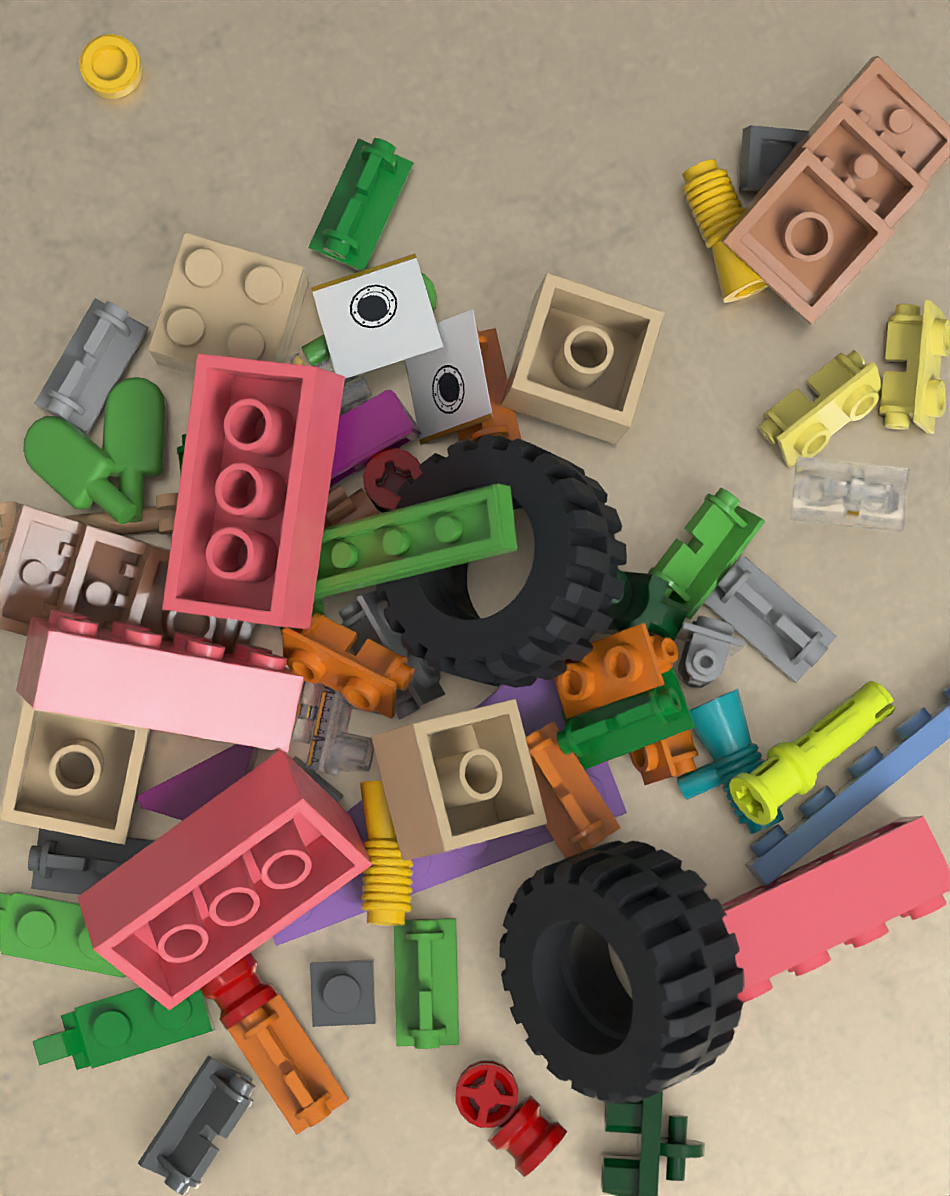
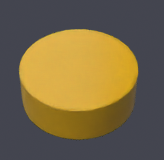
[79,34,143,99]

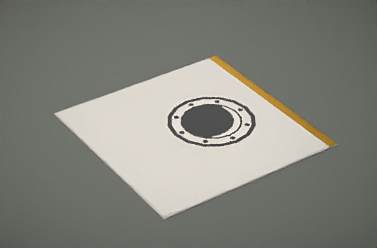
[311,254,444,379]
[405,308,493,445]

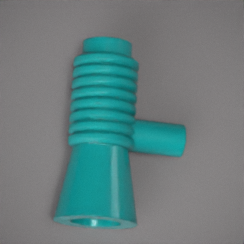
[677,689,784,834]

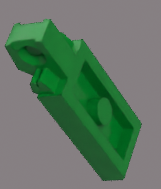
[32,987,215,1070]

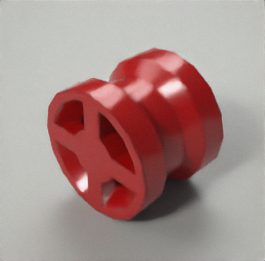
[363,448,422,513]
[199,952,278,1030]
[456,1060,518,1128]
[488,1095,567,1177]

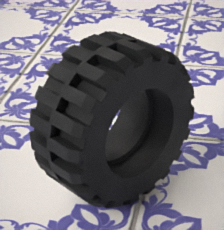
[376,435,627,688]
[499,840,745,1104]

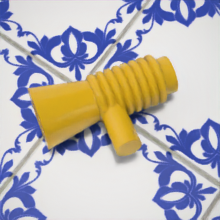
[682,159,769,303]
[360,780,413,926]

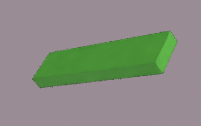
[314,484,518,599]

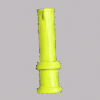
[729,681,895,826]

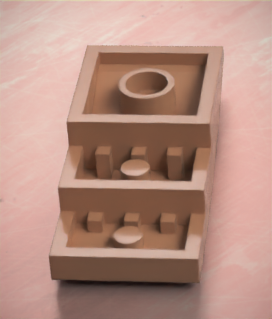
[721,56,950,325]
[0,503,255,653]

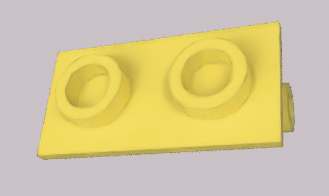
[879,300,950,434]
[758,350,882,469]

